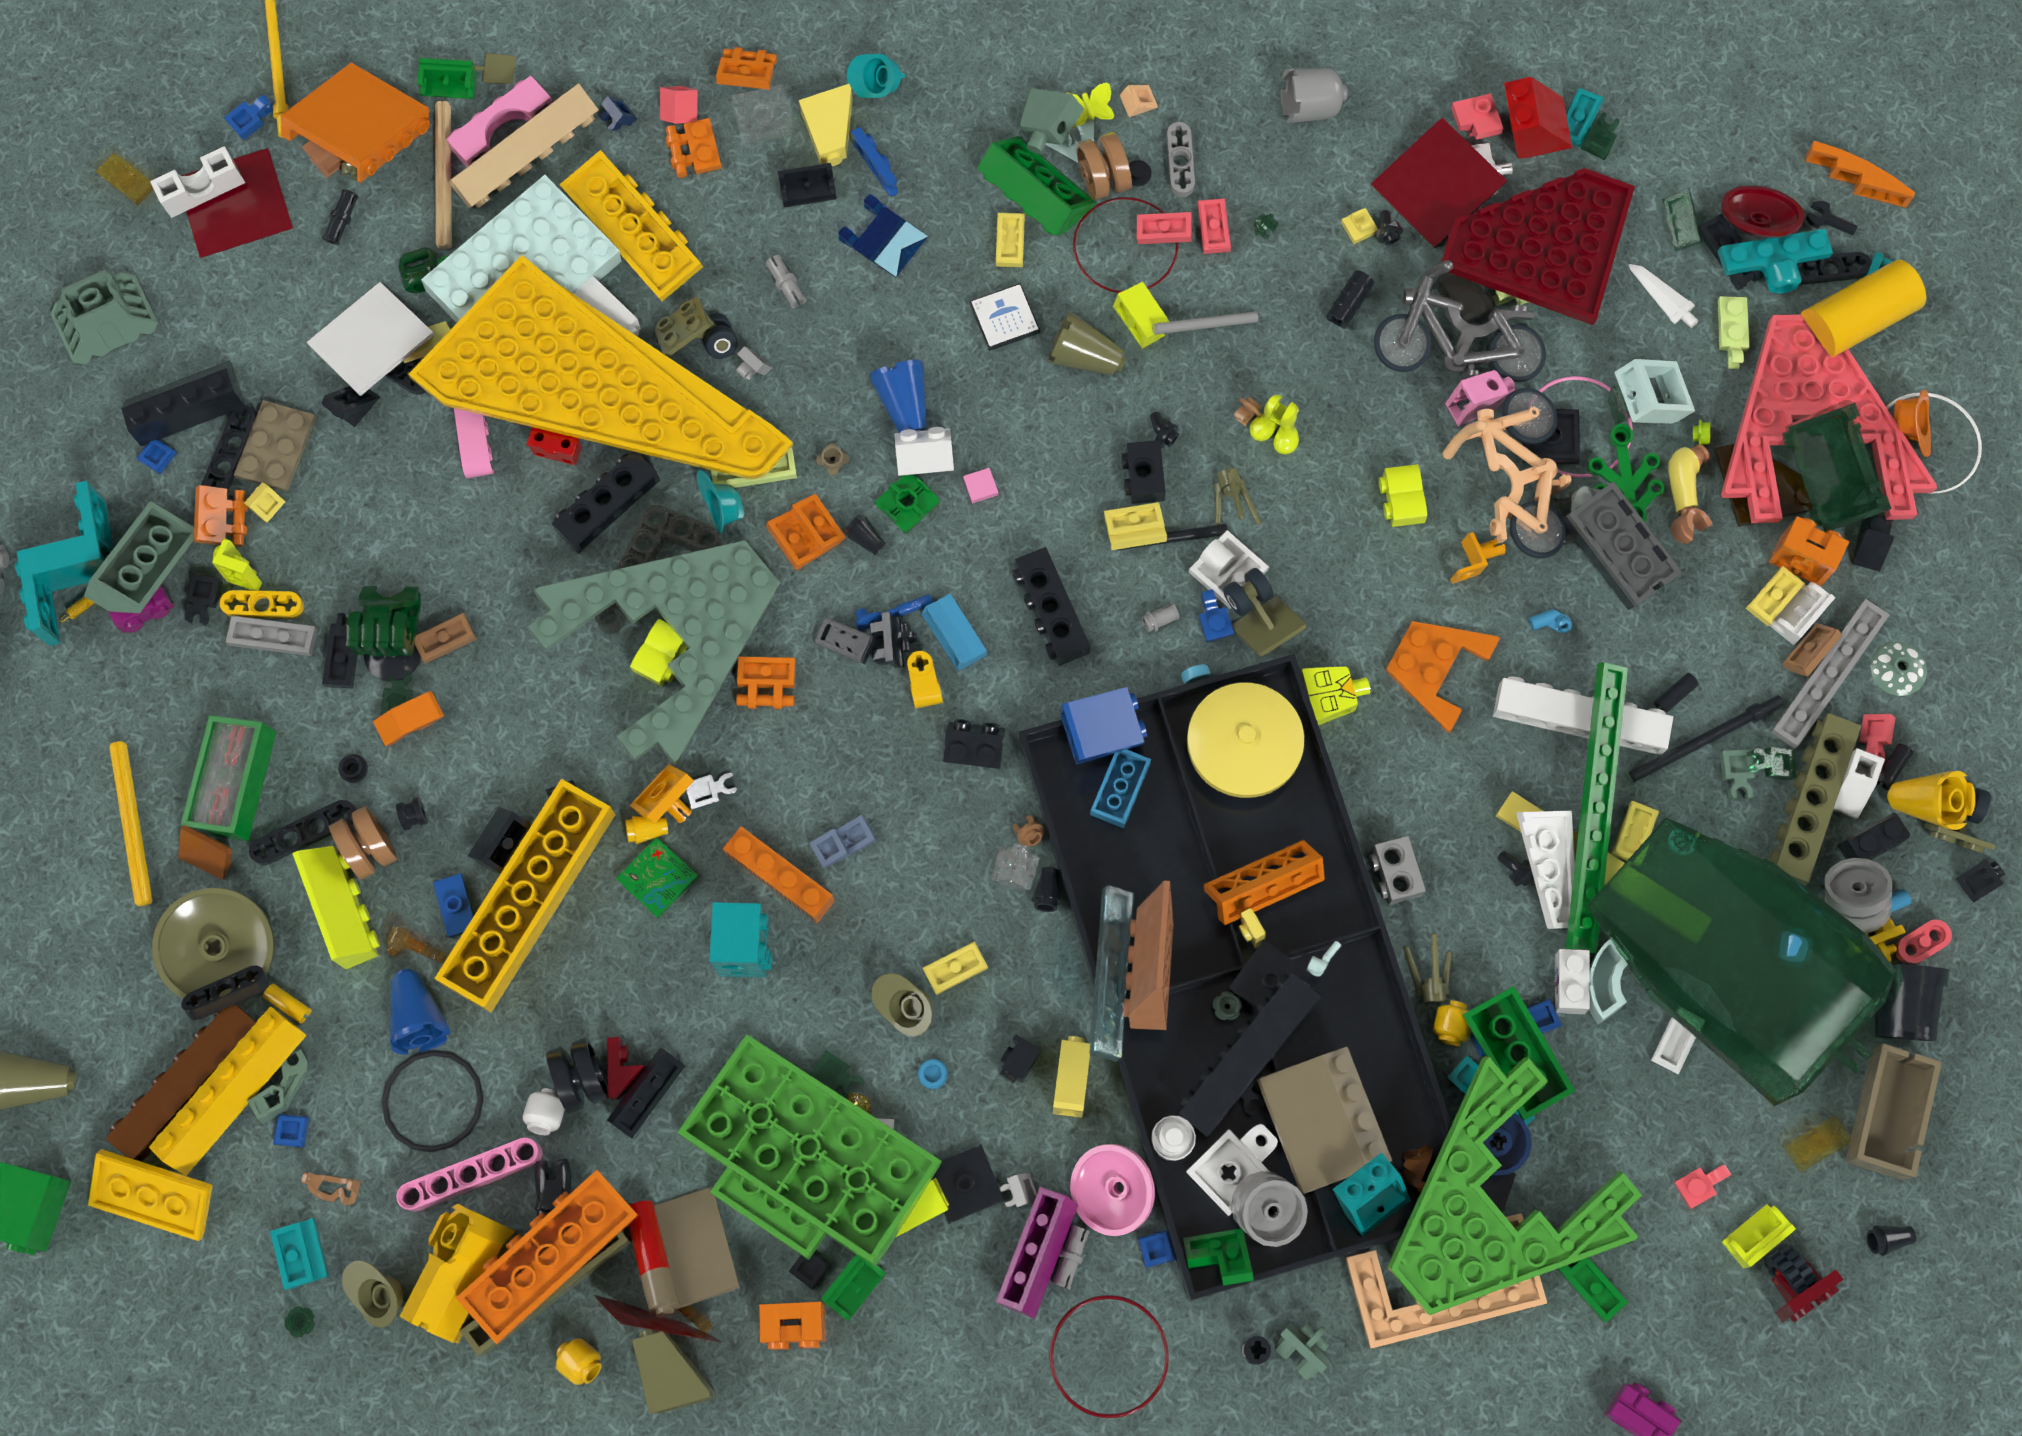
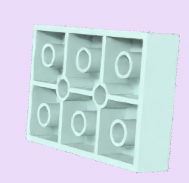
[421,175,621,323]

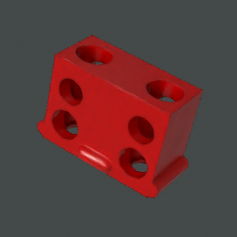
[526,427,582,466]

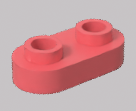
[1895,920,1952,965]

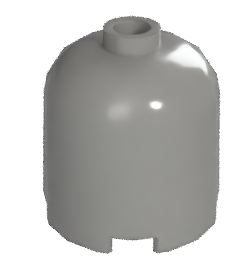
[1280,68,1347,123]

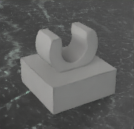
[736,346,773,380]
[1000,1173,1037,1207]

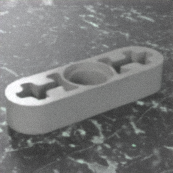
[1167,122,1195,197]

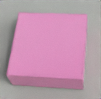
[963,468,998,504]

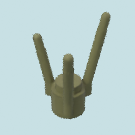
[1214,468,1261,525]
[1404,933,1452,1003]

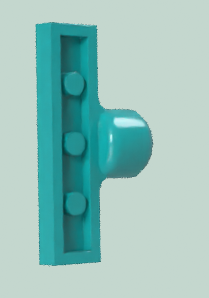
[1718,229,1833,294]

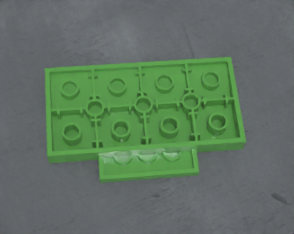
[677,1034,942,1268]

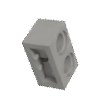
[1369,836,1426,905]

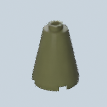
[1047,311,1126,376]
[0,1051,77,1110]

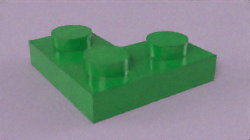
[1183,1228,1254,1286]

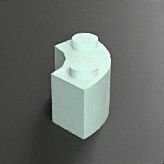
[1589,938,1631,1025]

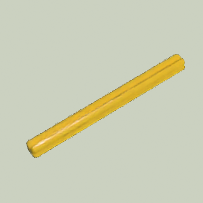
[109,741,152,906]

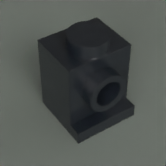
[999,1034,1041,1084]

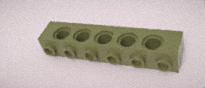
[1766,713,1862,888]

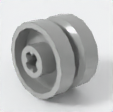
[1824,858,1892,934]
[1231,1171,1308,1247]

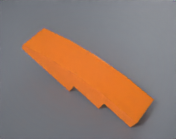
[1805,141,1915,208]

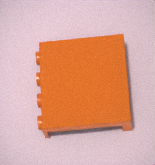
[281,62,430,183]

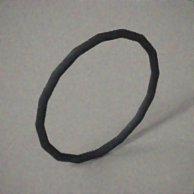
[381,1050,484,1152]

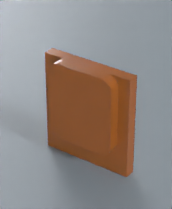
[178,825,232,880]

